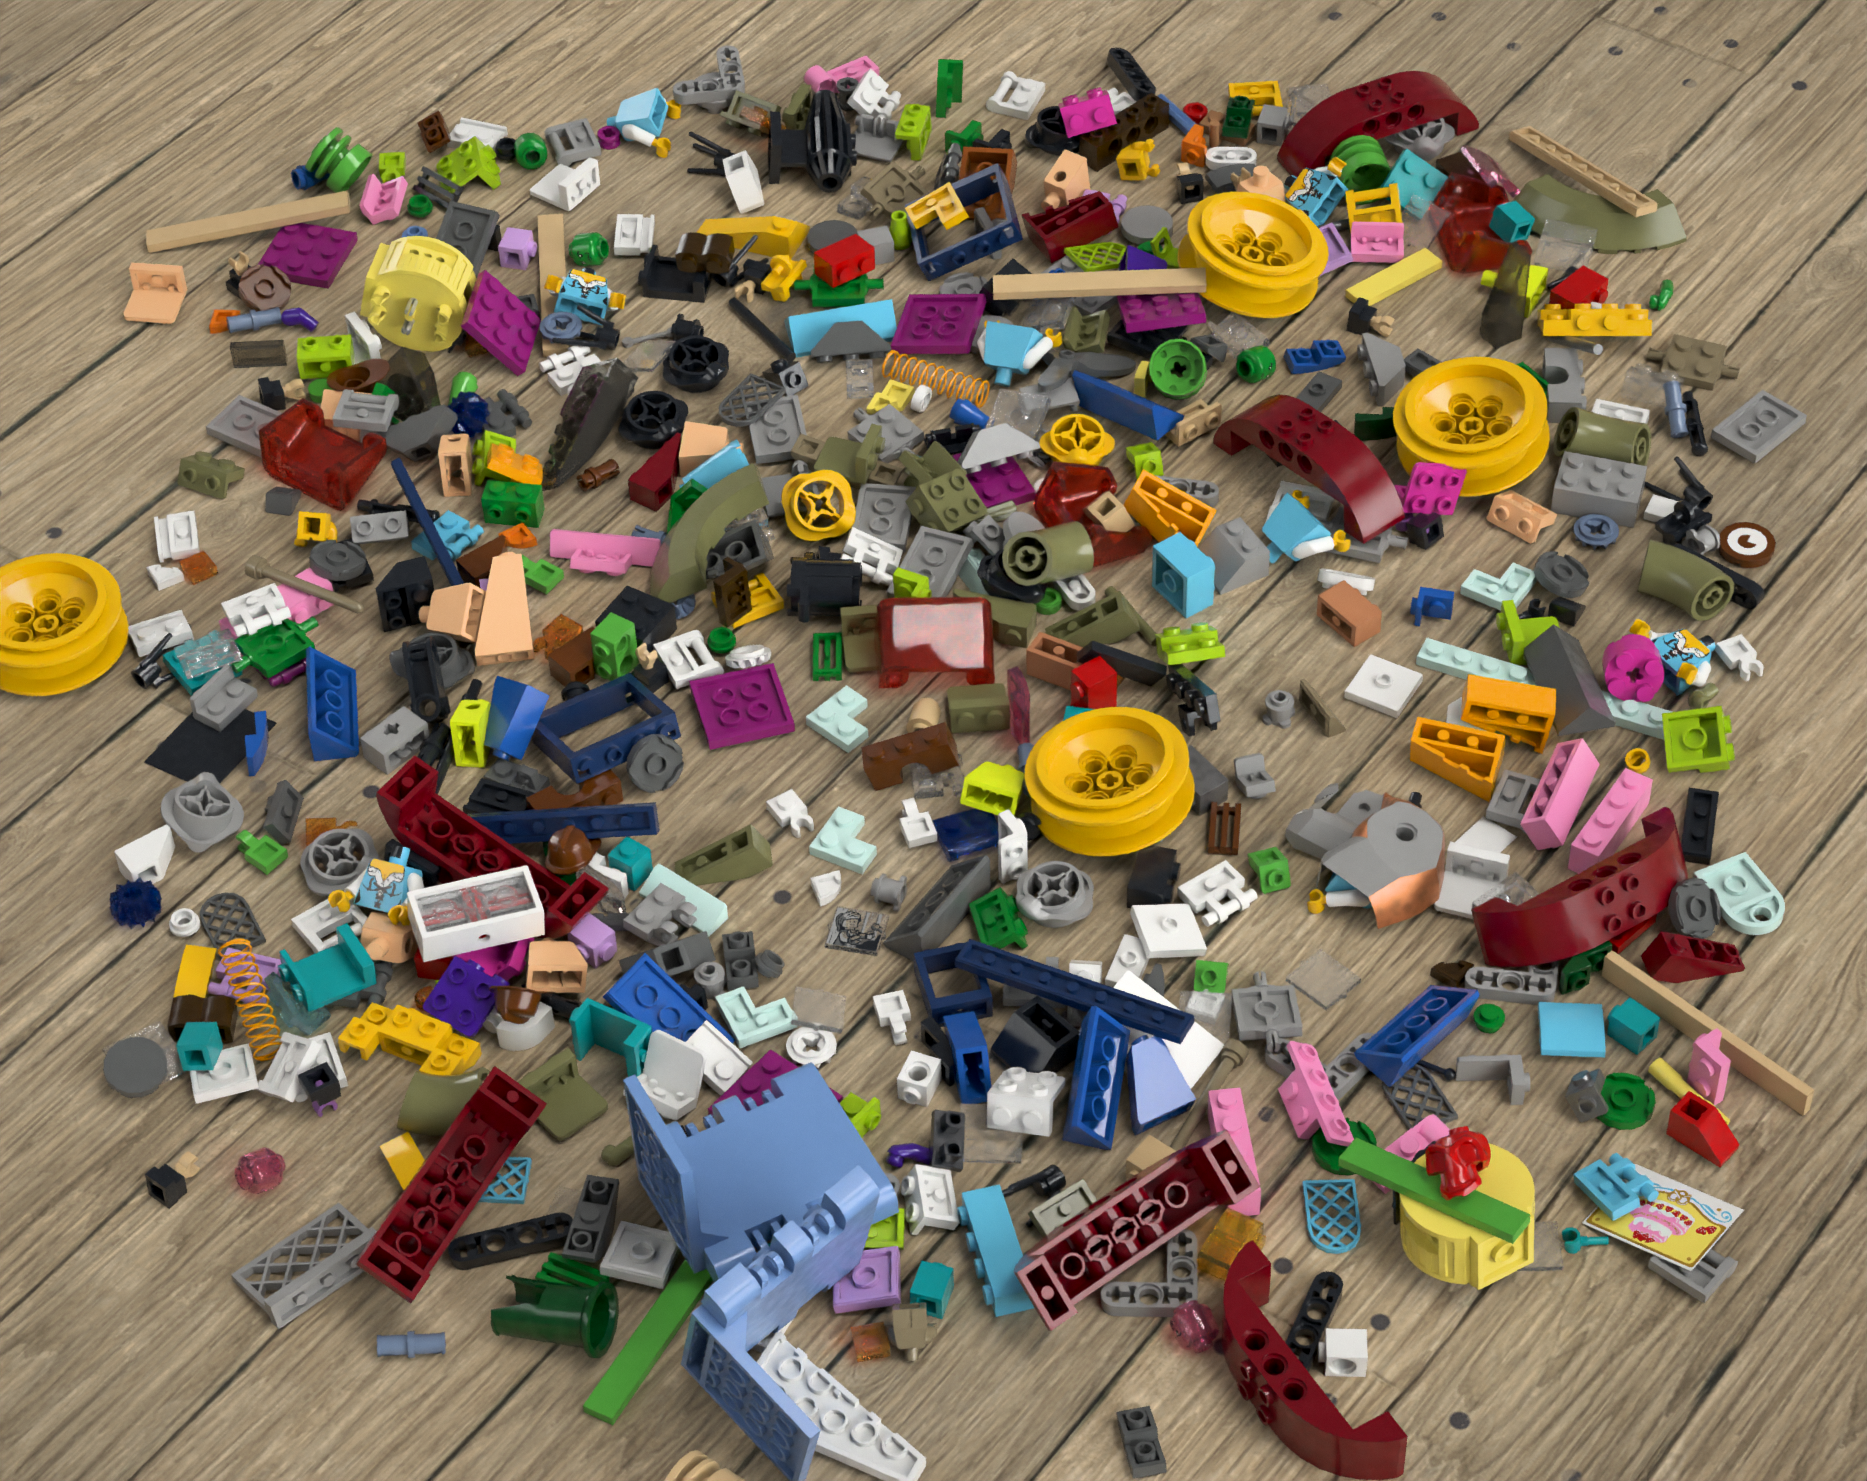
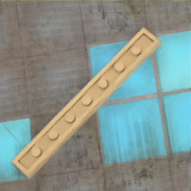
[1509,126,1657,217]
[146,191,350,253]
[537,213,570,357]
[993,268,1206,300]
[1602,950,1814,1116]

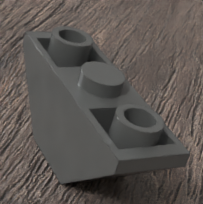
[810,321,891,363]
[373,404,458,462]
[618,931,716,976]
[562,1175,619,1263]

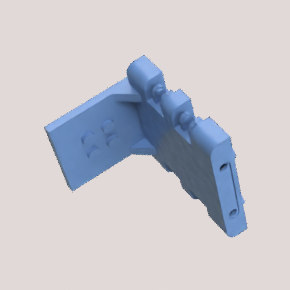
[623,1062,899,1282]
[681,1165,880,1481]

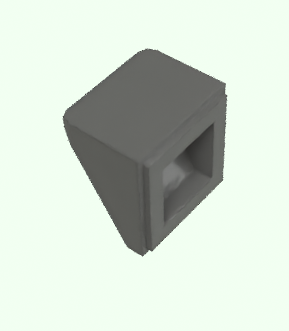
[1190,334,1228,362]
[265,486,302,516]

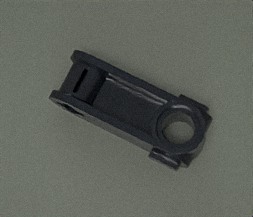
[402,636,451,724]

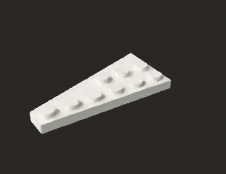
[757,1331,926,1481]

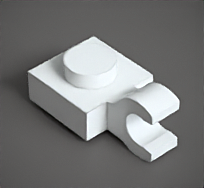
[900,798,937,848]
[873,990,911,1045]

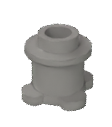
[1682,525,1720,555]
[1263,690,1295,729]
[871,874,907,912]
[694,962,727,1000]

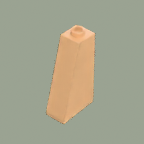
[475,552,535,666]

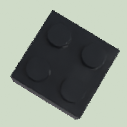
[595,586,677,653]

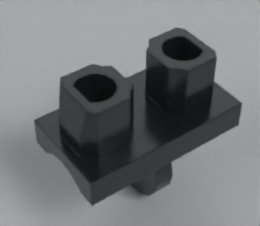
[1655,500,1712,545]
[929,1109,965,1172]

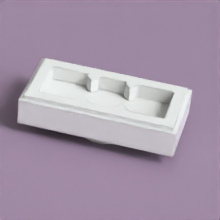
[1105,934,1150,987]

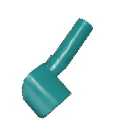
[1562,1227,1609,1254]

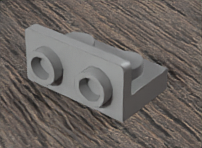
[350,510,410,545]
[190,664,258,732]

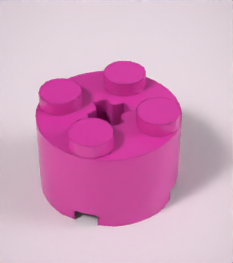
[1602,634,1664,702]

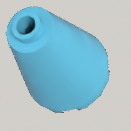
[679,439,749,489]

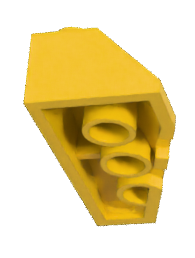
[697,216,810,259]

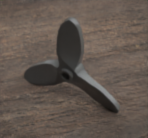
[1038,348,1136,392]

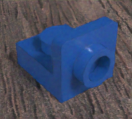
[1410,587,1454,626]

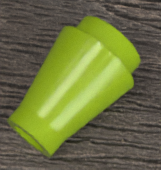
[889,210,913,250]

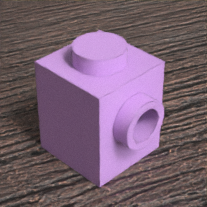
[498,227,537,270]
[567,913,617,969]

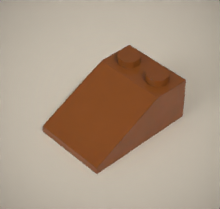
[959,147,1017,221]

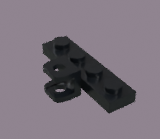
[1107,319,1213,372]
[1166,664,1221,737]

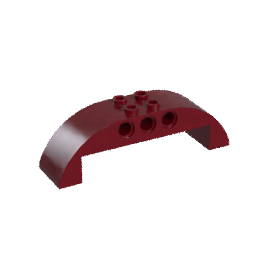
[1277,71,1479,177]
[1213,394,1405,544]
[376,755,609,939]
[1471,807,1688,967]
[355,1066,547,1303]
[1014,1130,1260,1331]
[1221,1240,1408,1480]

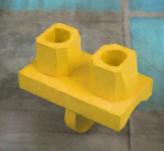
[761,255,807,302]

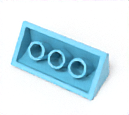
[784,299,897,358]

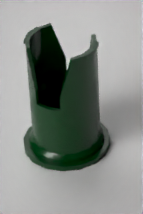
[490,1275,619,1359]

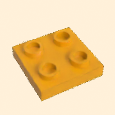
[487,443,543,485]

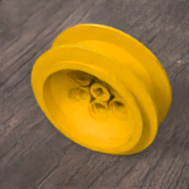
[1177,192,1329,318]
[1393,357,1550,497]
[0,553,129,696]
[1024,707,1195,856]

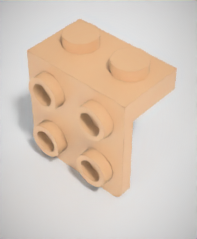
[123,262,187,324]

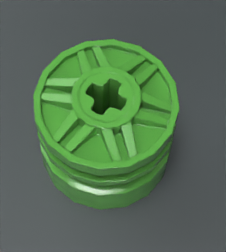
[305,127,373,193]
[1330,135,1391,205]
[1149,339,1207,400]

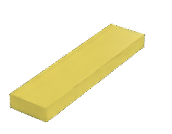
[1345,248,1443,306]

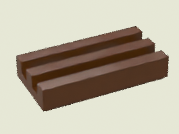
[1208,802,1241,855]

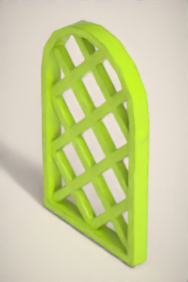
[1064,242,1127,272]

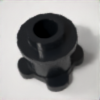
[671,313,704,344]

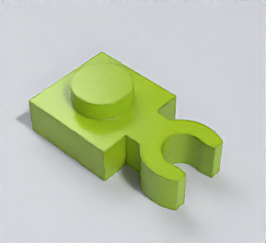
[379,152,406,183]

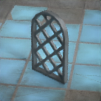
[719,373,786,427]
[200,892,266,960]
[1382,1064,1458,1130]

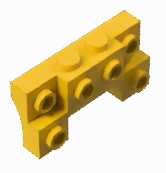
[1537,304,1652,336]
[338,1002,482,1075]

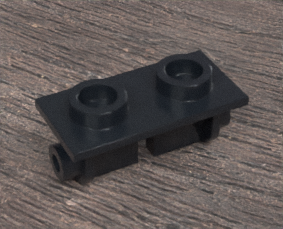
[924,423,981,455]

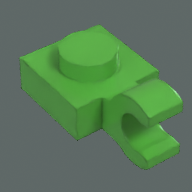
[522,555,564,595]
[236,830,288,875]

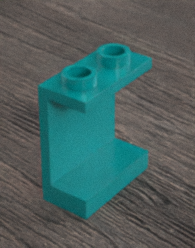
[278,923,377,1012]
[569,998,652,1077]

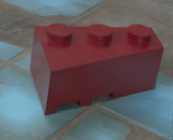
[1021,191,1119,263]

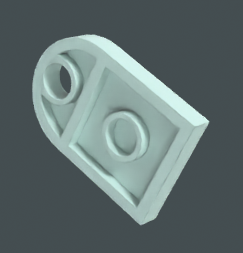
[1693,852,1785,935]

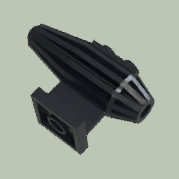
[767,90,857,193]

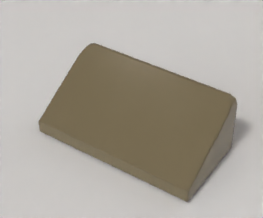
[1299,678,1346,738]

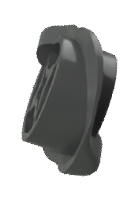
[389,632,475,690]

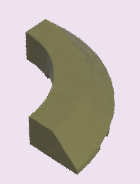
[1513,174,1687,254]
[650,463,769,603]

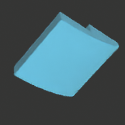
[1538,1002,1606,1058]

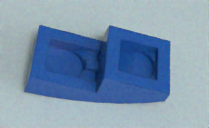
[245,711,269,776]

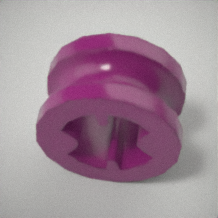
[597,126,621,150]

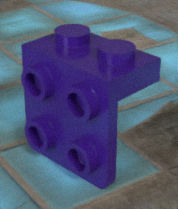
[423,956,510,1038]

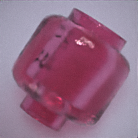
[235,1147,286,1194]
[1170,1300,1219,1353]

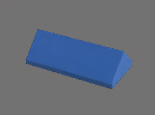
[1072,370,1185,440]
[306,646,359,761]
[1354,985,1480,1088]
[1062,1006,1130,1150]

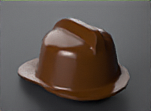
[327,359,390,393]
[545,825,602,875]
[489,986,556,1024]

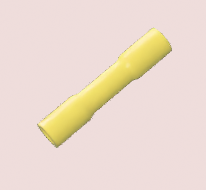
[1648,1058,1730,1125]

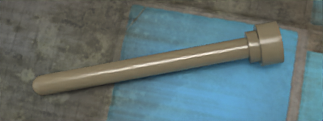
[245,555,364,613]
[1170,1039,1249,1151]

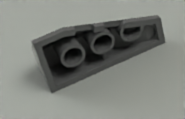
[706,519,774,580]

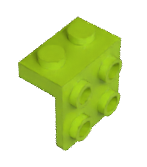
[436,136,501,193]
[1496,600,1560,665]

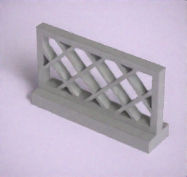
[231,1203,376,1329]

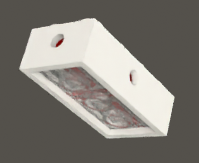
[407,865,545,962]

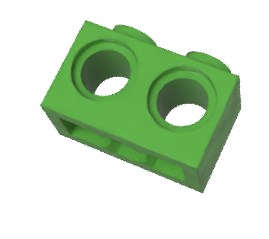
[590,612,639,681]

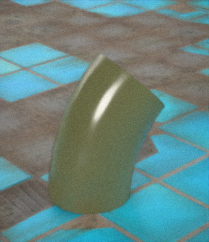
[1553,407,1651,466]
[1002,521,1094,586]
[1637,540,1734,621]
[397,1067,490,1136]

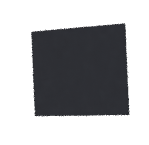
[144,709,277,783]

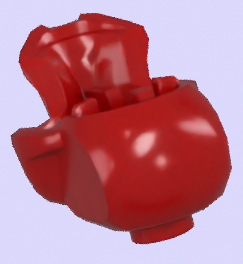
[1425,1126,1491,1200]

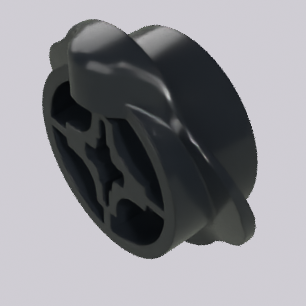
[1025,106,1085,156]
[663,335,729,393]
[619,391,688,449]
[977,549,1048,603]

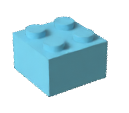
[1152,532,1216,618]

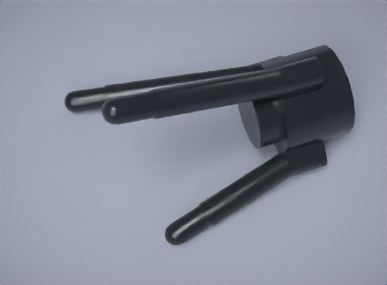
[687,132,735,177]
[712,235,769,287]
[552,305,620,350]
[1644,456,1713,510]
[131,633,175,689]
[1002,1164,1066,1227]

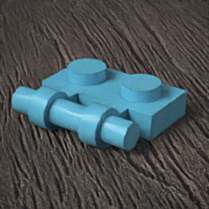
[411,510,484,561]
[1573,1153,1659,1221]

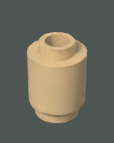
[906,698,941,733]

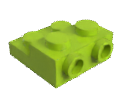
[1155,622,1226,665]
[1662,706,1735,773]

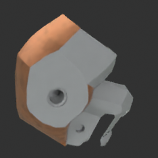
[1285,783,1445,929]

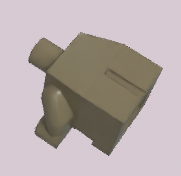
[885,1302,937,1361]

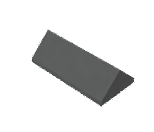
[1523,624,1616,736]
[883,855,991,962]

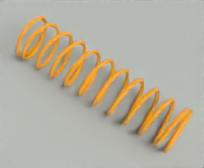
[882,350,990,408]
[218,938,282,1061]

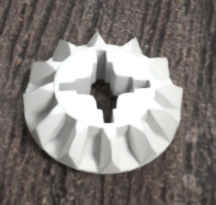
[725,645,771,669]
[786,1025,837,1068]

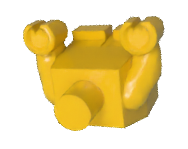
[1116,139,1160,180]
[294,511,338,547]

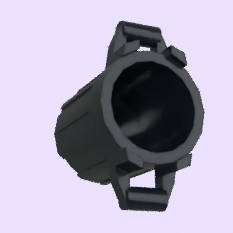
[787,552,862,623]

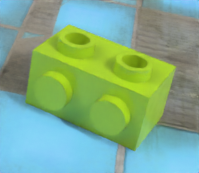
[297,334,355,379]

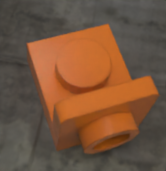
[1181,124,1207,167]

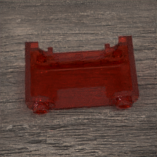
[1429,172,1533,274]
[259,398,387,511]
[1034,461,1152,568]
[874,597,995,689]

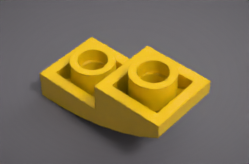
[173,944,217,998]
[379,1131,425,1191]

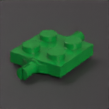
[794,266,884,307]
[230,616,319,679]

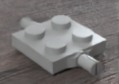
[847,404,924,463]
[1318,507,1408,563]
[1231,971,1303,1052]

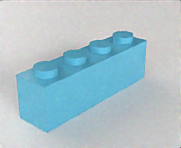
[957,1184,1034,1317]

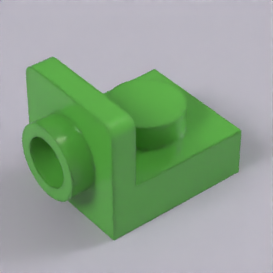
[1248,847,1291,894]
[1194,960,1229,994]

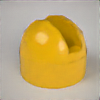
[1625,748,1650,774]

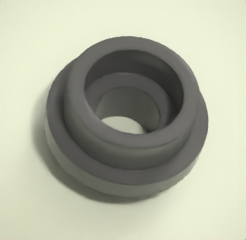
[755,949,785,978]

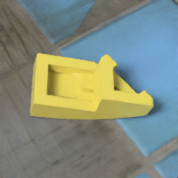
[1134,361,1153,398]
[866,379,915,415]

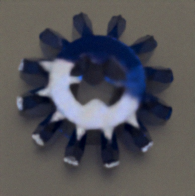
[447,391,490,438]
[109,877,162,929]

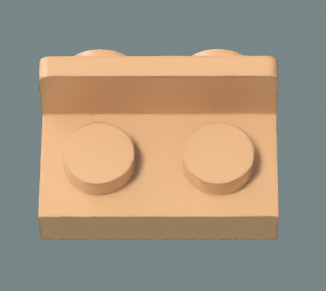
[1487,490,1557,544]

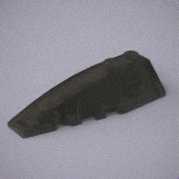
[541,358,639,491]

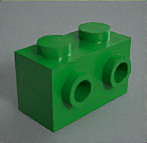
[481,480,545,528]

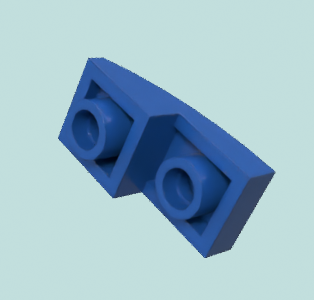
[1283,340,1346,374]

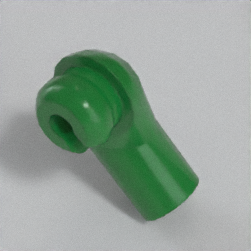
[1649,279,1674,311]

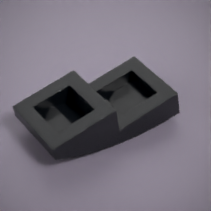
[921,1016,955,1087]

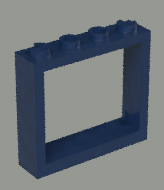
[905,163,1023,282]
[532,673,681,784]

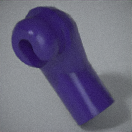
[281,307,319,332]
[886,1143,930,1168]

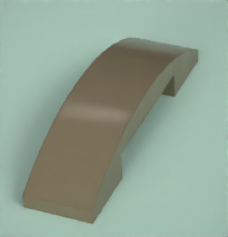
[790,433,903,489]

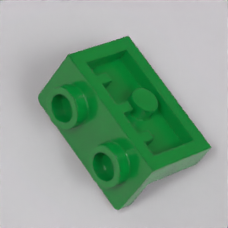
[936,59,963,118]
[969,887,1028,949]

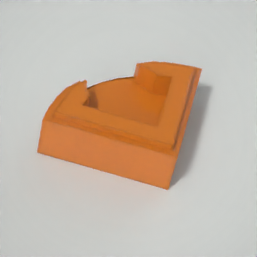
[209,309,241,334]
[498,523,537,549]

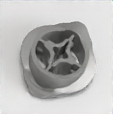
[1384,118,1455,161]
[160,772,244,853]
[300,829,379,896]
[1016,861,1094,928]

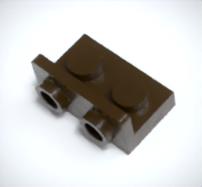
[713,557,752,628]

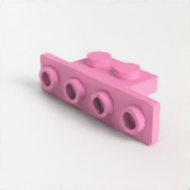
[550,529,661,576]
[1278,1041,1354,1147]

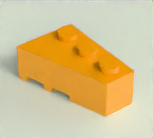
[1124,469,1217,546]
[1461,674,1556,754]
[1410,717,1505,803]

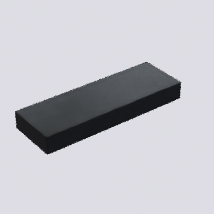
[1077,641,1167,686]
[1681,787,1719,865]

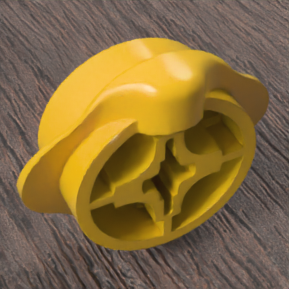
[1039,414,1115,473]
[781,470,856,541]

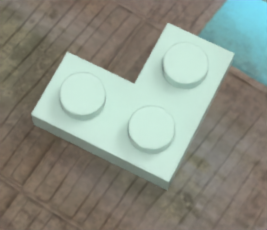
[1460,562,1537,611]
[806,685,869,753]
[809,806,877,875]
[715,986,797,1049]

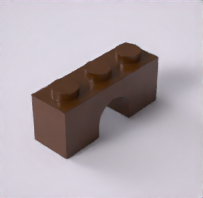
[861,722,959,791]
[526,769,623,810]

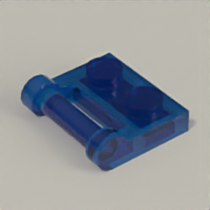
[932,808,999,862]

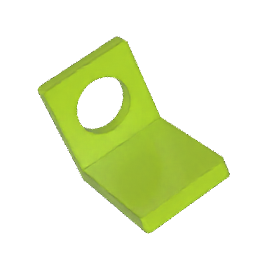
[1150,227,1179,269]

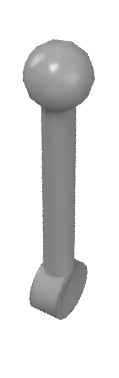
[622,327,673,348]

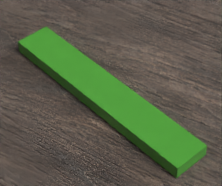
[1339,1137,1530,1244]
[583,1259,713,1425]

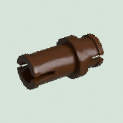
[576,459,620,492]

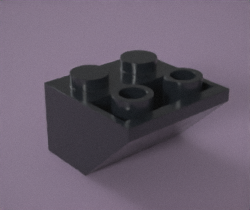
[375,556,434,632]
[991,996,1080,1073]

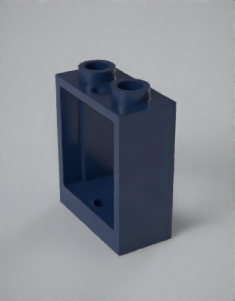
[914,942,993,1027]

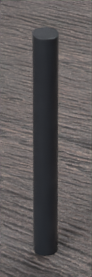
[729,297,796,361]

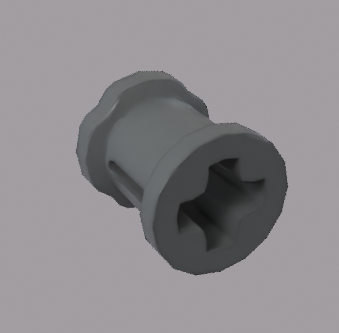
[836,77,858,111]

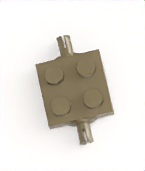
[860,161,929,221]
[1647,334,1740,391]

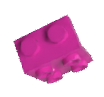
[1058,87,1117,138]
[1394,462,1467,515]
[452,937,534,981]

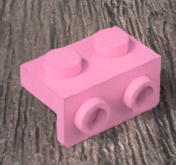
[359,174,408,225]
[1350,222,1404,263]
[1687,1028,1731,1106]

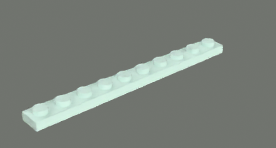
[1416,638,1672,740]

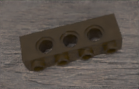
[1079,93,1169,172]

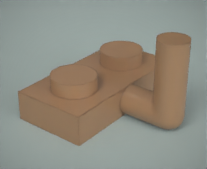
[1199,110,1256,148]

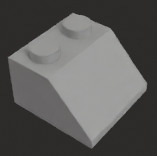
[1198,517,1270,595]

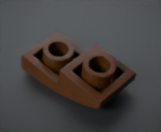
[417,110,451,153]

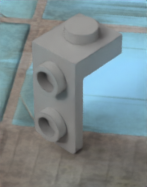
[962,514,1005,555]
[1455,1054,1530,1105]

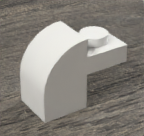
[483,1002,555,1051]

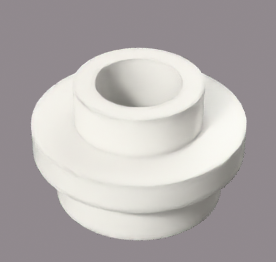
[169,908,200,937]

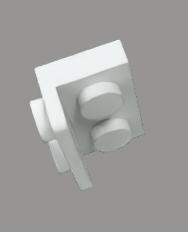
[901,1164,960,1235]

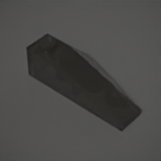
[1480,241,1531,349]
[377,347,441,421]

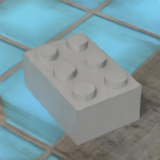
[1551,451,1647,528]

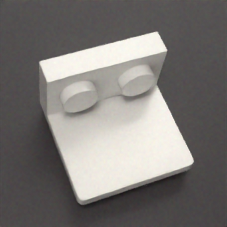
[530,157,600,211]

